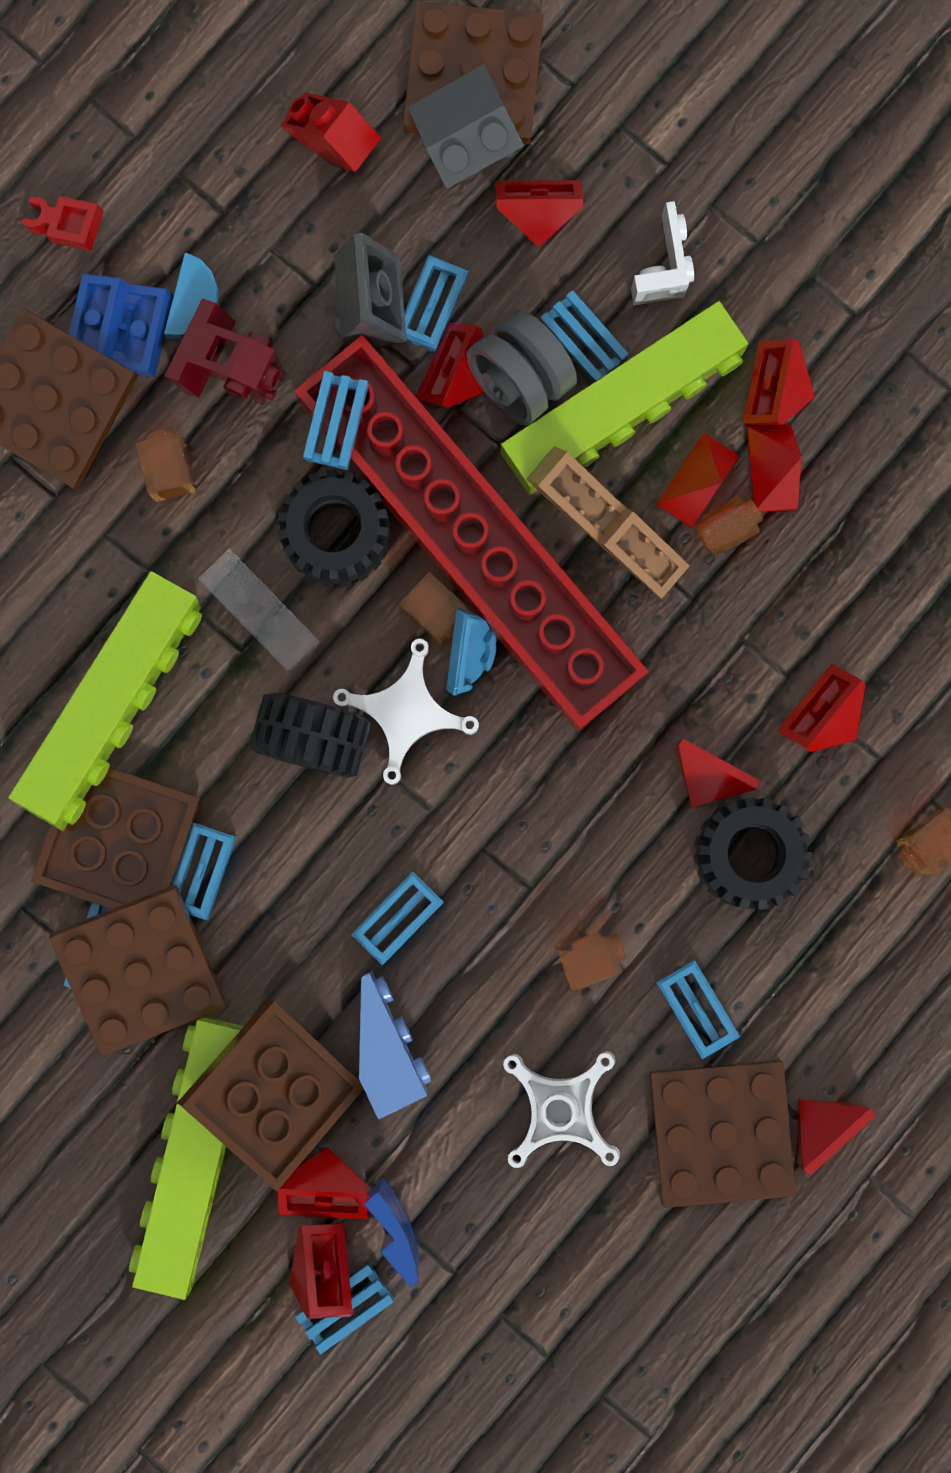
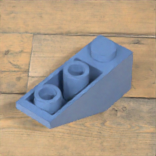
[359,971,432,1119]

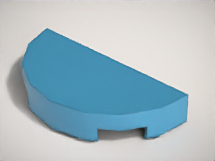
[164,252,219,339]
[446,609,496,696]

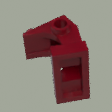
[164,298,286,406]

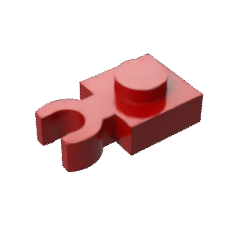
[21,196,104,251]

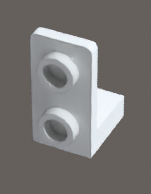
[631,201,694,305]

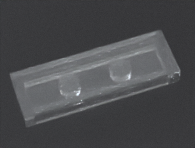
[198,549,321,673]

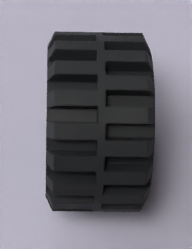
[277,470,391,587]
[249,692,371,778]
[694,797,812,910]

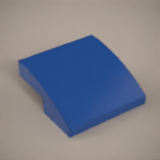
[69,274,174,377]
[364,1176,421,1287]

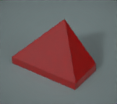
[496,180,583,247]
[416,322,483,408]
[742,338,815,426]
[746,424,802,513]
[656,433,739,529]
[777,664,865,752]
[674,739,761,808]
[796,1099,876,1176]
[277,1147,368,1219]
[289,1224,353,1319]

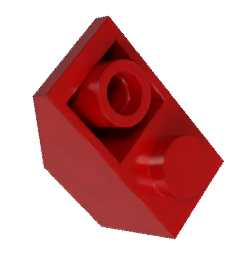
[280,92,381,172]

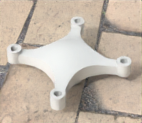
[333,639,479,785]
[503,1051,620,1168]

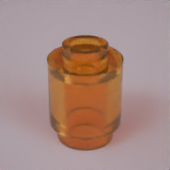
[694,495,763,556]

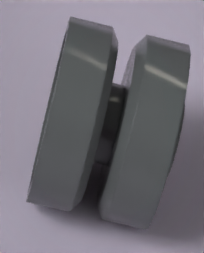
[466,310,577,426]

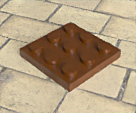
[403,1,544,145]
[0,308,139,489]
[31,767,202,909]
[49,884,226,1057]
[177,998,364,1191]
[649,1060,796,1208]

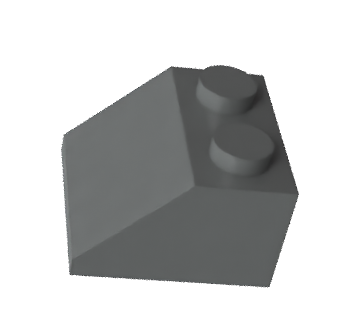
[408,64,525,189]
[332,233,407,348]

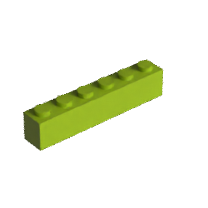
[500,301,749,496]
[8,571,202,831]
[129,1017,244,1300]

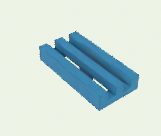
[404,255,468,353]
[540,290,629,383]
[303,371,369,470]
[171,822,237,920]
[351,871,444,965]
[656,960,740,1059]
[295,1262,395,1355]

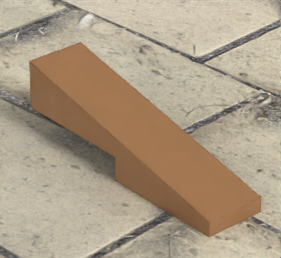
[526,446,690,599]

